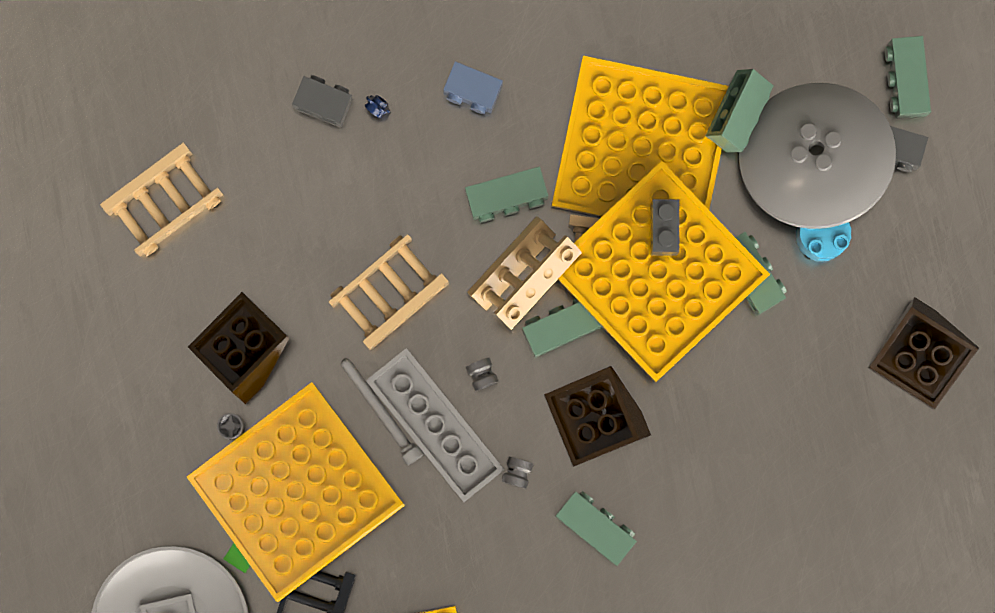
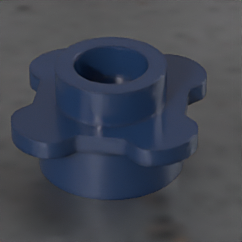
[365,95,390,118]

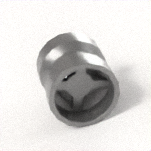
[466,357,499,391]
[217,413,246,440]
[501,456,534,489]

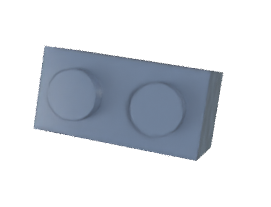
[443,62,503,114]

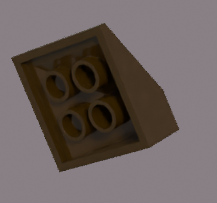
[188,292,289,404]
[869,297,979,409]
[544,366,651,467]

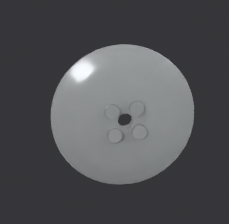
[739,83,896,229]
[91,546,248,613]

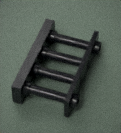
[277,571,357,613]

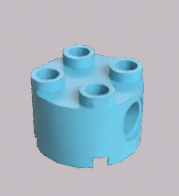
[796,222,851,261]

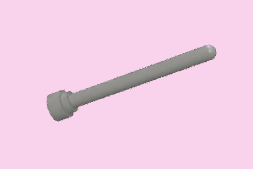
[341,358,424,466]

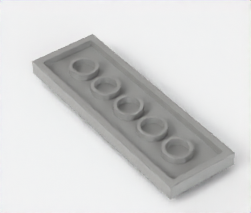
[366,348,504,502]

